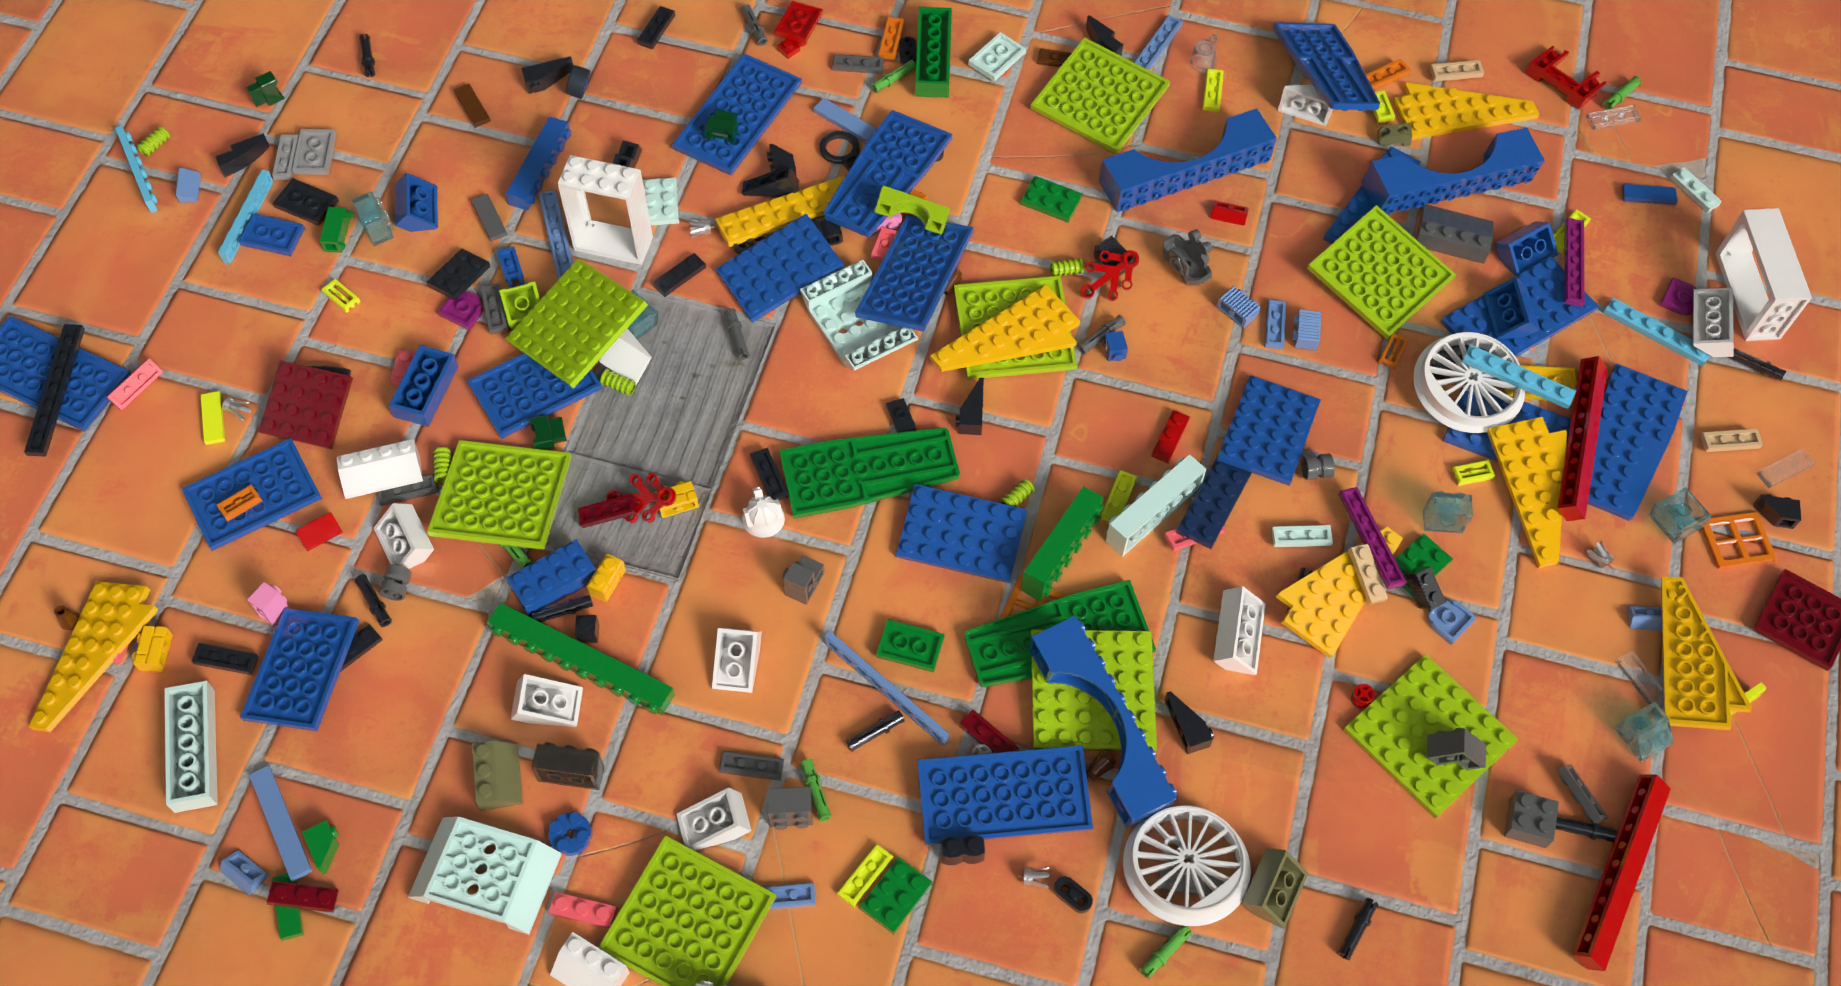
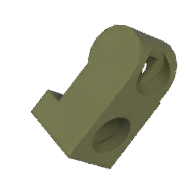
[1378,123,1412,146]

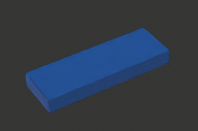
[1621,184,1678,205]

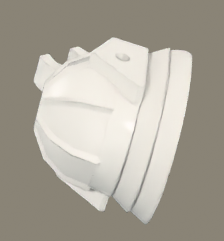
[742,486,785,538]

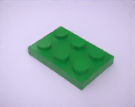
[1020,176,1083,223]
[1395,533,1453,597]
[876,619,945,673]
[860,857,932,935]

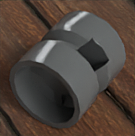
[1301,453,1335,480]
[379,564,412,601]

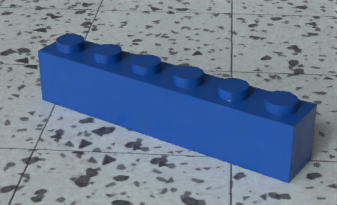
[506,117,571,210]

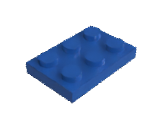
[239,214,305,257]

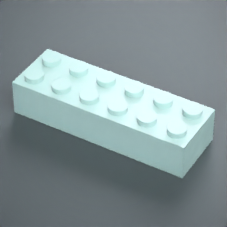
[1106,454,1206,557]
[165,681,218,813]

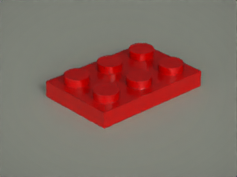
[774,1,823,44]

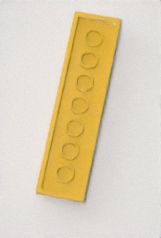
[715,176,845,247]

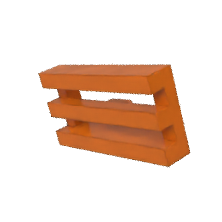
[1378,333,1409,370]
[217,485,262,522]

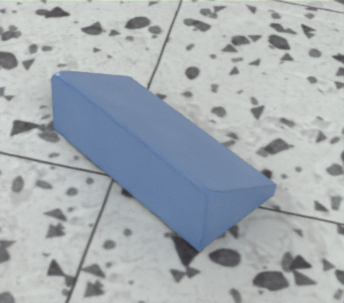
[176,168,201,203]
[1627,606,1662,631]
[220,850,268,895]

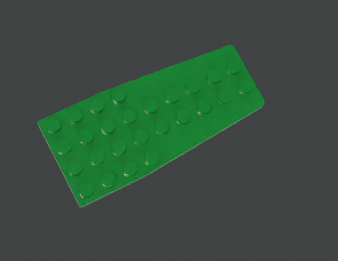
[779,428,960,519]
[964,580,1156,687]

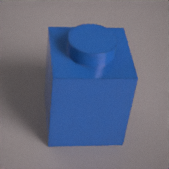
[1103,331,1128,361]

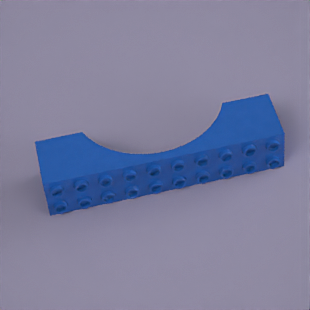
[1099,108,1277,212]
[1361,127,1545,215]
[1028,616,1177,829]

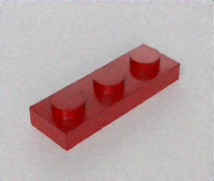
[1151,410,1190,464]

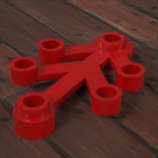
[1080,250,1139,301]
[606,473,677,523]

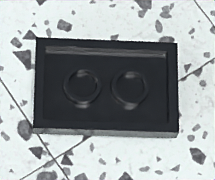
[273,178,339,226]
[426,248,491,301]

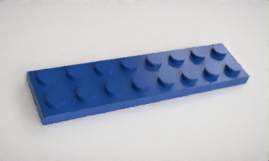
[1323,146,1421,244]

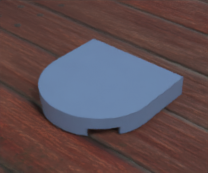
[1428,600,1477,645]

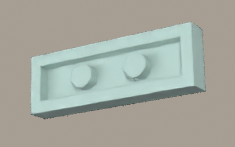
[1670,167,1722,213]
[1271,525,1333,547]

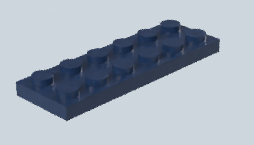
[1176,452,1252,549]

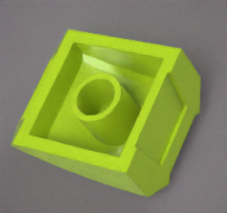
[499,281,540,329]

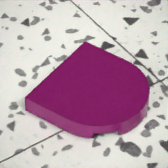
[1659,277,1697,315]
[438,292,483,330]

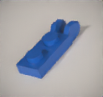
[497,246,525,288]

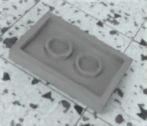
[292,129,337,175]

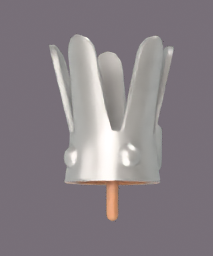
[689,219,716,238]
[222,397,252,421]
[1585,541,1615,569]
[1018,867,1050,889]

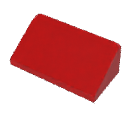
[1211,201,1248,226]
[296,512,343,551]

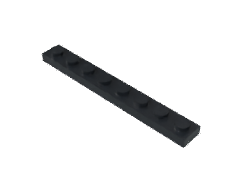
[24,324,85,457]

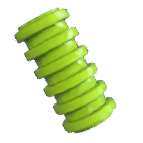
[137,126,171,157]
[1050,258,1084,276]
[600,369,636,396]
[433,447,451,484]
[1000,479,1035,507]

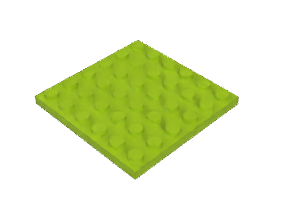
[1030,37,1170,154]
[1307,205,1456,339]
[505,258,648,389]
[954,276,1077,380]
[427,440,572,550]
[1031,630,1157,751]
[1343,654,1518,819]
[598,835,777,986]

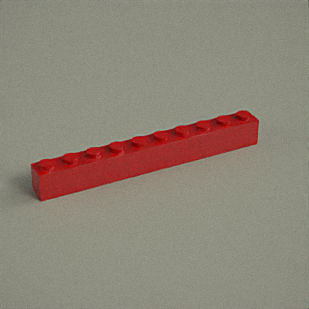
[1557,356,1608,521]
[1572,774,1671,971]

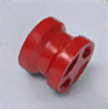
[1351,684,1375,708]

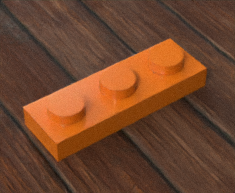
[879,17,904,60]
[1366,59,1411,90]

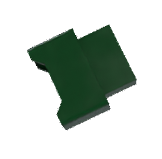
[246,71,285,107]
[705,110,738,144]
[529,415,567,450]

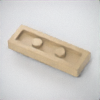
[1430,60,1484,81]
[1700,429,1763,452]
[1348,544,1388,605]

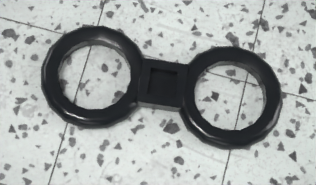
[819,131,860,171]

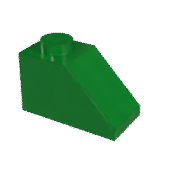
[302,820,340,875]

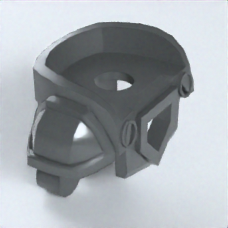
[1163,229,1212,286]

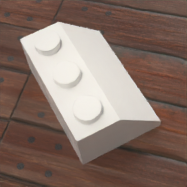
[374,503,434,569]
[550,932,630,986]

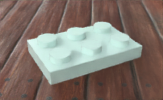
[968,32,1026,81]
[643,177,679,226]

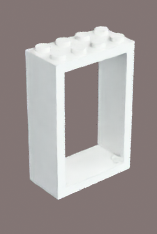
[558,155,653,265]
[1715,208,1812,341]

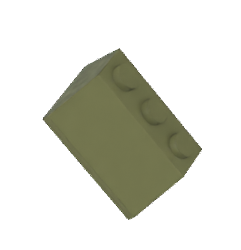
[472,740,523,811]
[1242,848,1308,929]

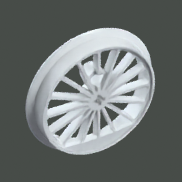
[1414,332,1525,433]
[1123,806,1251,926]

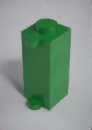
[320,207,354,253]

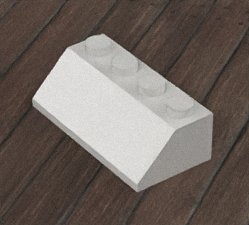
[1694,288,1734,357]
[337,439,423,499]
[1213,586,1266,675]

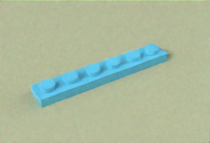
[115,126,158,213]
[218,170,273,264]
[1603,297,1710,367]
[1462,344,1576,409]

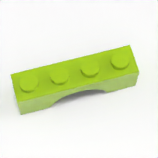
[874,186,950,235]

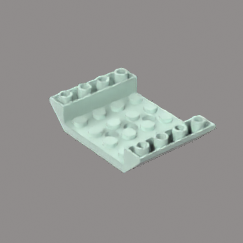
[800,260,918,371]
[408,816,562,935]

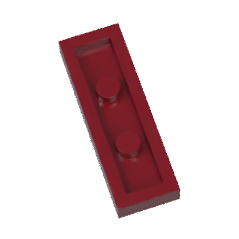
[578,494,637,528]
[959,709,1019,753]
[267,881,339,913]

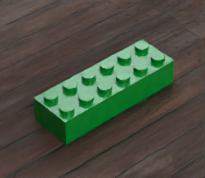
[915,7,952,98]
[1021,486,1104,602]

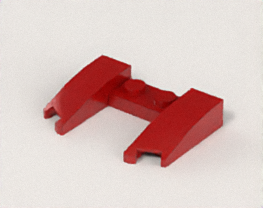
[1525,46,1607,110]

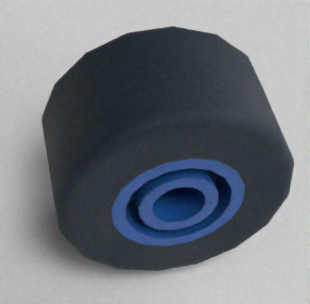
[566,65,590,99]

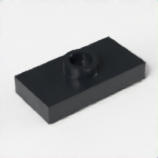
[886,398,917,433]

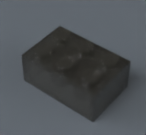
[531,742,605,790]

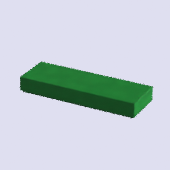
[272,873,304,941]

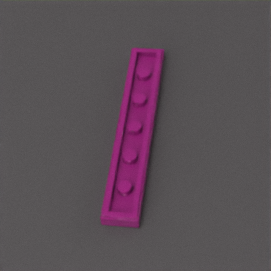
[1564,218,1585,307]
[1338,487,1407,590]

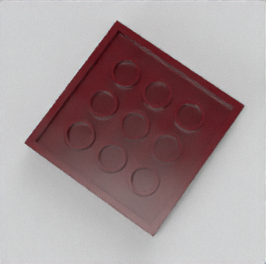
[258,360,353,450]
[1753,569,1841,671]

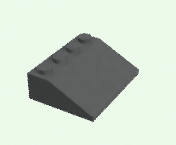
[1416,205,1493,264]

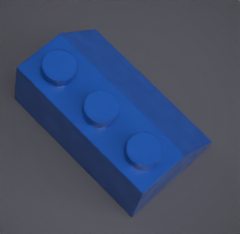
[395,173,438,232]
[1495,221,1558,276]
[1484,277,1540,340]

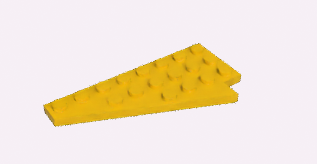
[1394,83,1539,140]
[930,285,1080,372]
[1487,417,1567,568]
[1275,527,1403,658]
[1661,576,1751,730]
[29,581,158,732]

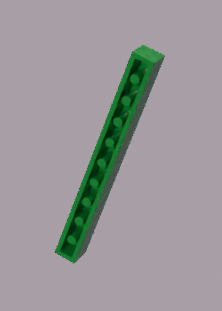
[487,603,675,715]

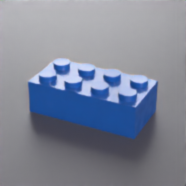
[388,345,459,427]
[506,539,596,617]

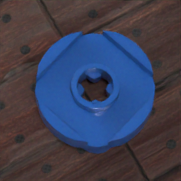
[549,812,592,856]

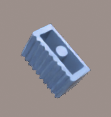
[1217,286,1260,328]
[1292,309,1322,351]

